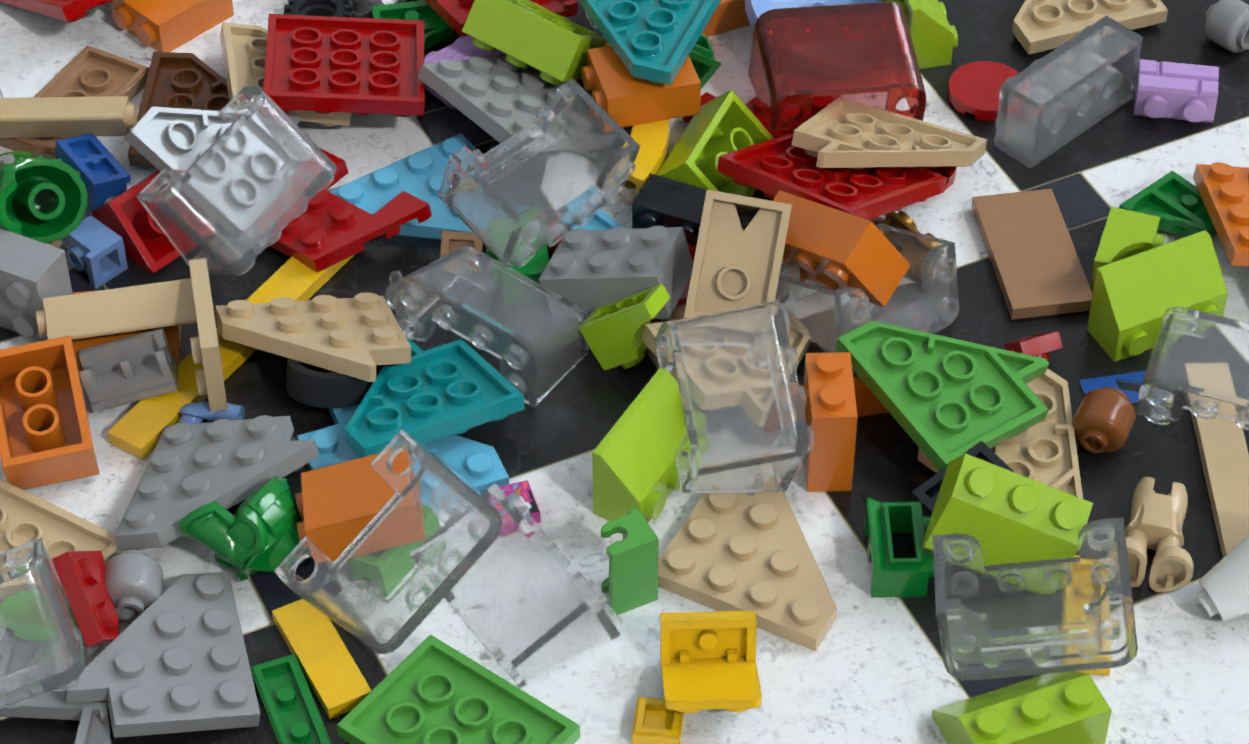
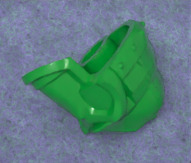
[0,155,88,244]
[177,476,309,582]

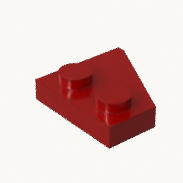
[52,551,120,647]

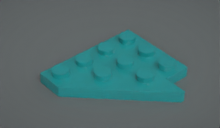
[578,0,721,85]
[345,336,525,458]

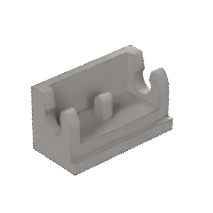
[79,328,178,412]

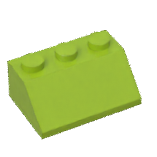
[462,0,607,86]
[882,0,958,71]
[656,89,774,197]
[1087,230,1228,362]
[592,367,709,523]
[921,453,1093,596]
[932,669,1112,744]

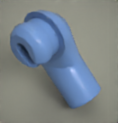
[178,401,245,424]

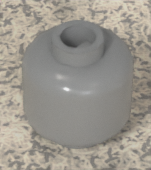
[1204,0,1249,53]
[105,550,163,621]

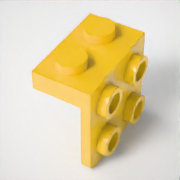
[660,610,762,714]

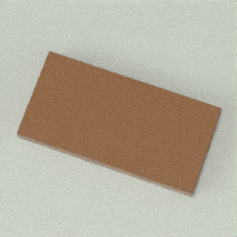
[0,45,149,159]
[971,188,1093,320]

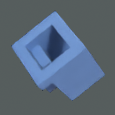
[62,215,128,289]

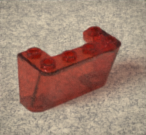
[748,2,927,131]

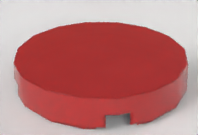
[947,61,1026,121]

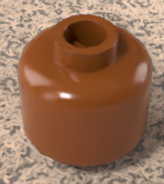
[1072,387,1136,453]

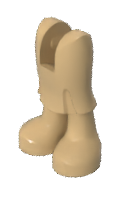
[1105,477,1194,593]

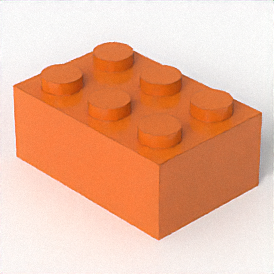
[773,190,911,307]
[0,335,100,490]

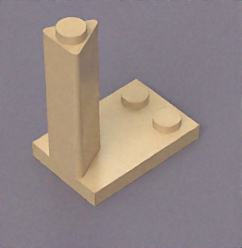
[0,96,137,138]
[684,189,792,333]
[36,258,228,412]

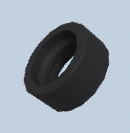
[287,358,370,408]

